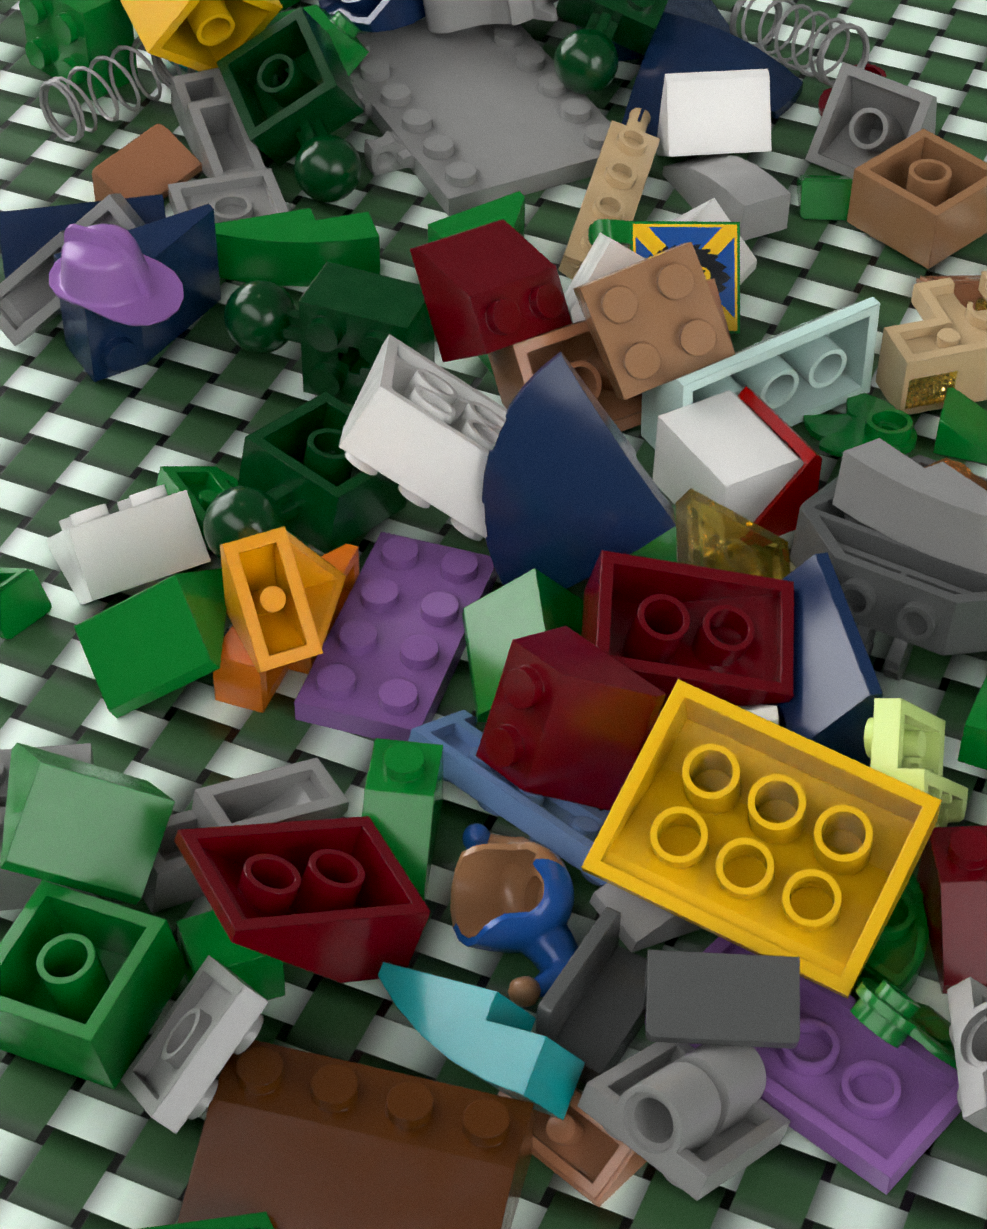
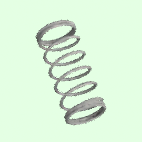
[729,0,870,87]
[39,36,196,143]

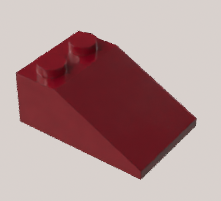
[582,550,794,712]
[174,816,431,983]

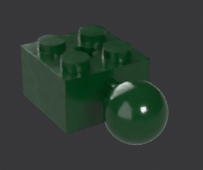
[554,0,668,94]
[216,6,365,202]
[224,261,435,405]
[203,392,407,559]

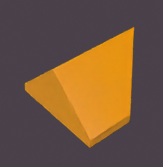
[220,526,346,673]

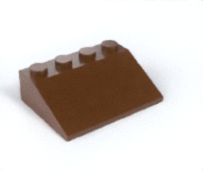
[177,1040,534,1229]

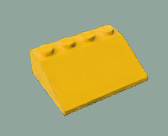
[581,679,942,999]

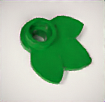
[803,393,917,457]
[850,977,957,1070]

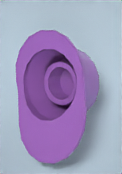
[49,223,184,326]

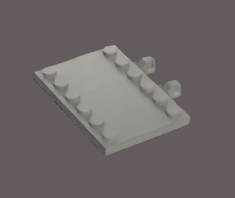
[349,18,611,216]

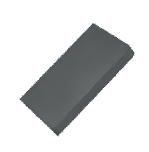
[536,907,647,1084]
[643,950,800,1049]

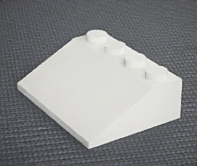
[339,334,507,541]

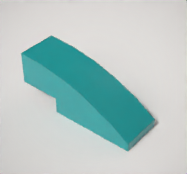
[378,962,585,1120]

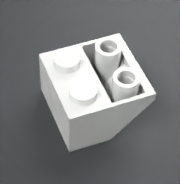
[46,485,211,605]

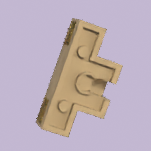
[875,271,987,415]

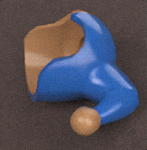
[450,823,578,1007]

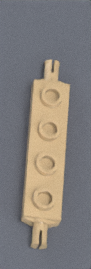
[558,108,660,280]

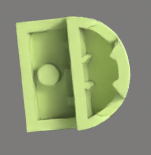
[864,698,968,827]

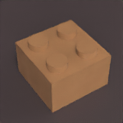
[847,128,987,269]
[573,242,735,400]

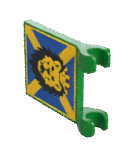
[588,219,740,334]

